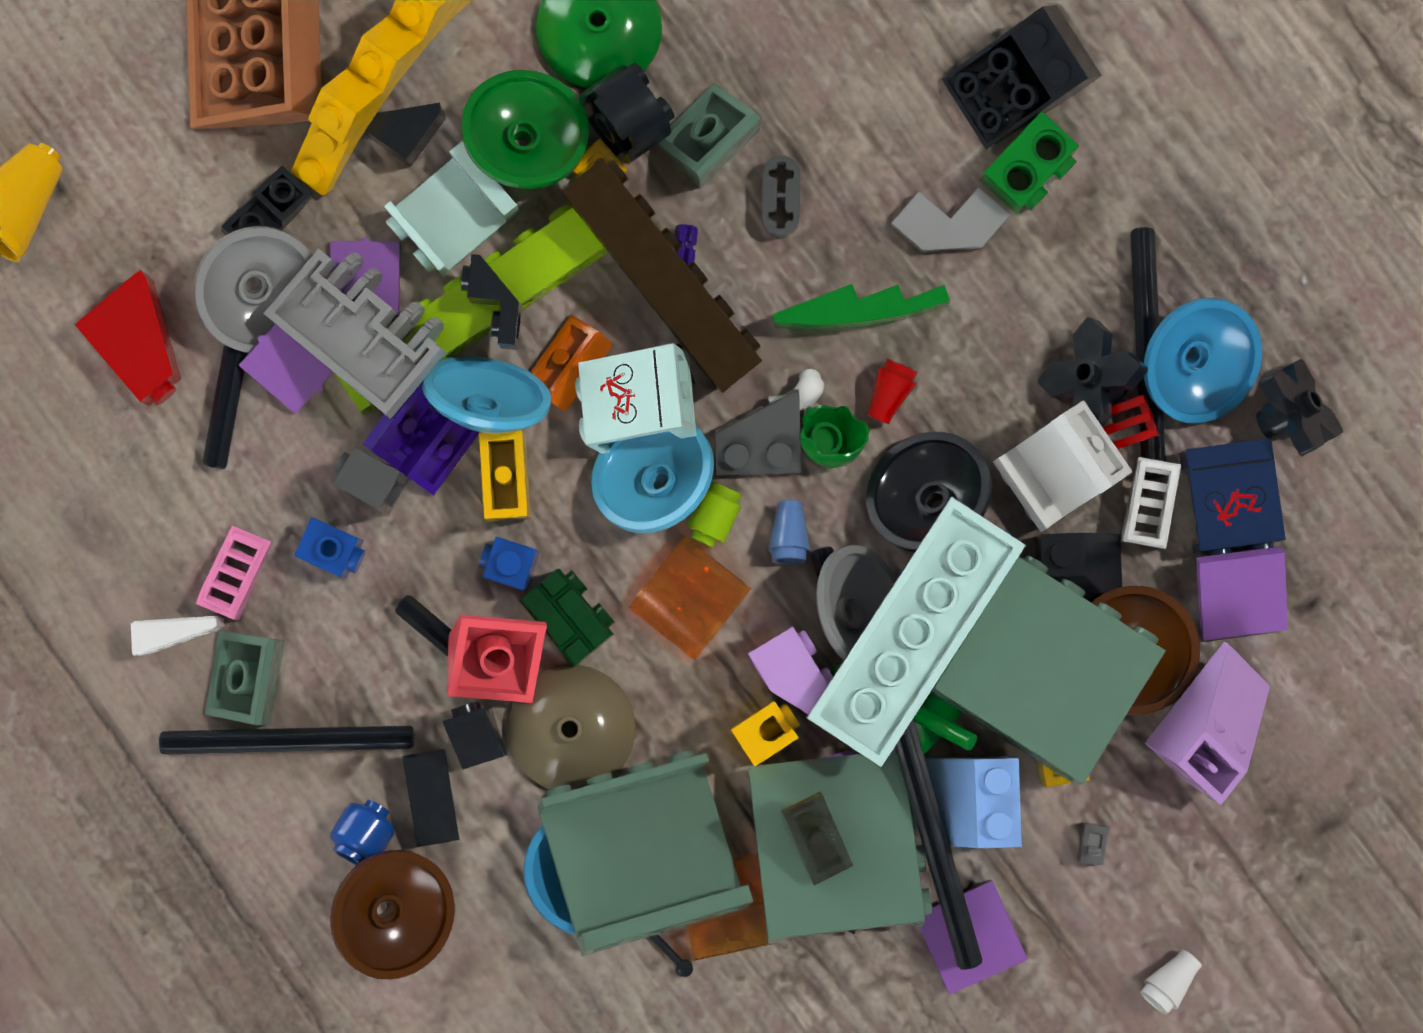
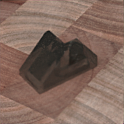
[781,791,853,885]

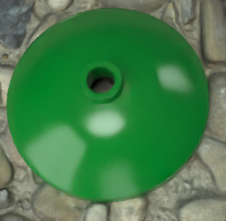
[536,0,662,90]
[461,70,589,189]

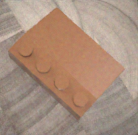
[186,0,322,129]

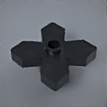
[1038,317,1148,428]
[1256,359,1343,457]

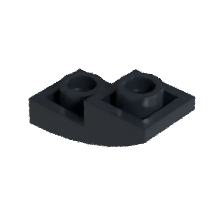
[221,165,313,235]
[402,749,460,847]

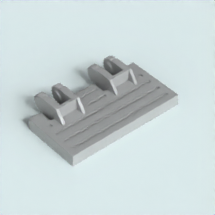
[264,248,446,419]

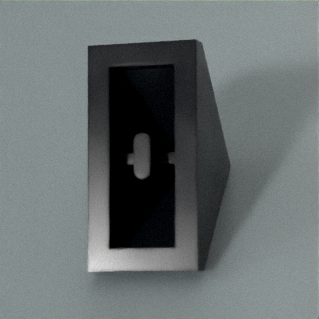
[363,102,445,167]

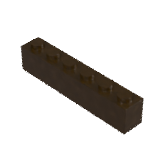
[559,158,762,393]

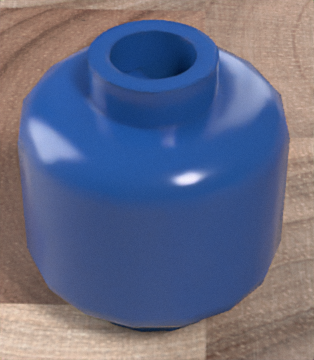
[330,800,395,865]

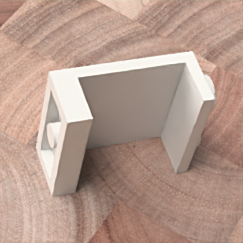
[993,400,1133,532]

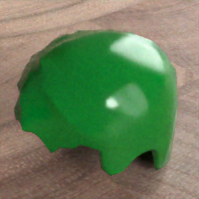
[800,405,870,469]

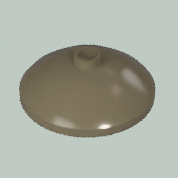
[507,665,636,790]

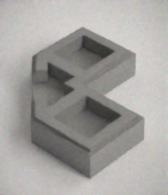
[890,187,1010,253]

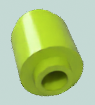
[686,481,742,548]

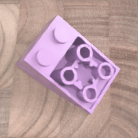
[747,627,833,715]
[1145,641,1270,805]

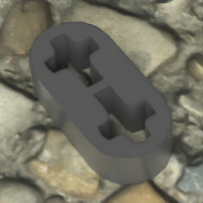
[762,155,800,238]

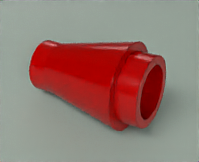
[866,358,918,424]

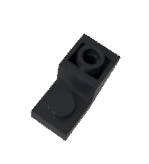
[461,254,522,350]

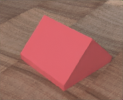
[447,614,547,703]

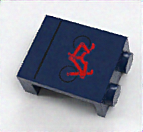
[1179,438,1286,556]

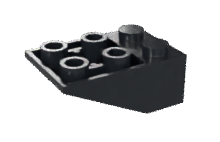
[941,5,1102,149]

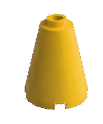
[0,142,63,262]

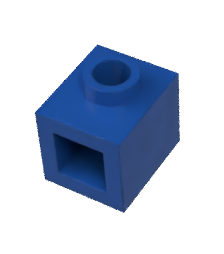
[294,517,366,579]
[479,537,540,592]

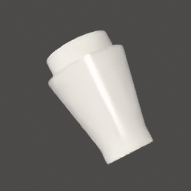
[1140,949,1202,1015]

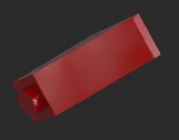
[74,269,181,406]

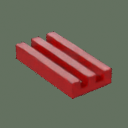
[1103,395,1159,450]

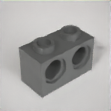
[332,447,410,515]

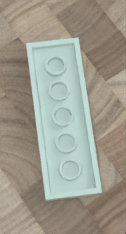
[807,497,1026,767]

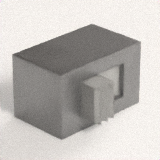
[1077,822,1109,866]

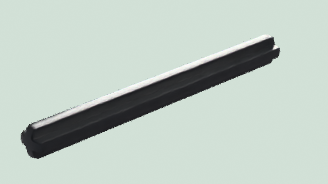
[1131,227,1166,479]
[894,720,983,970]
[159,725,415,754]

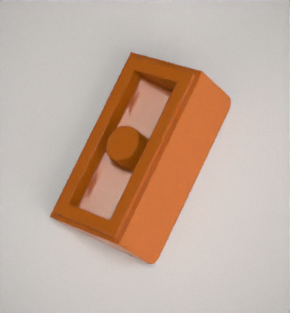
[530,314,612,412]

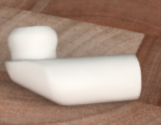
[768,369,824,414]

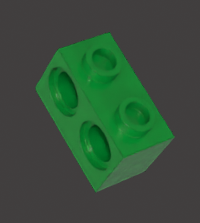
[980,111,1079,214]

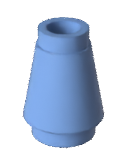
[768,500,810,565]

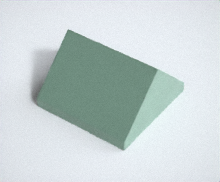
[657,83,761,188]
[205,630,285,725]

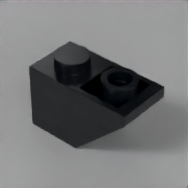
[443,702,507,770]

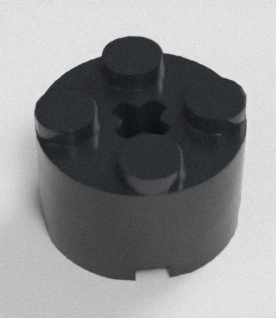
[579,63,675,165]

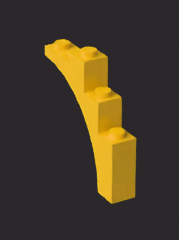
[290,0,472,197]

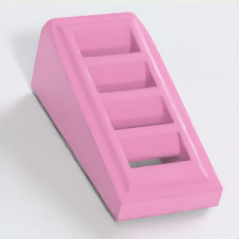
[195,526,272,620]

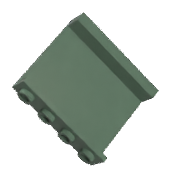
[931,556,1166,785]
[537,750,753,957]
[748,750,932,944]

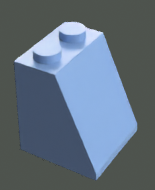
[924,755,1022,848]

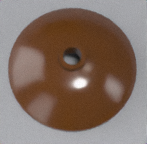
[1091,585,1200,715]
[330,850,455,980]

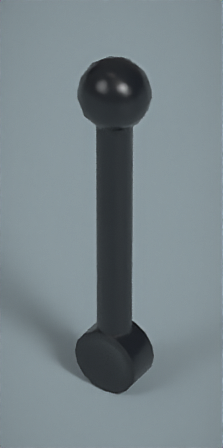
[650,934,693,977]

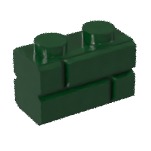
[519,568,615,667]

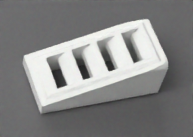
[1121,457,1181,549]
[130,616,225,656]

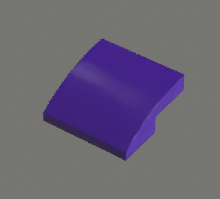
[362,382,480,496]

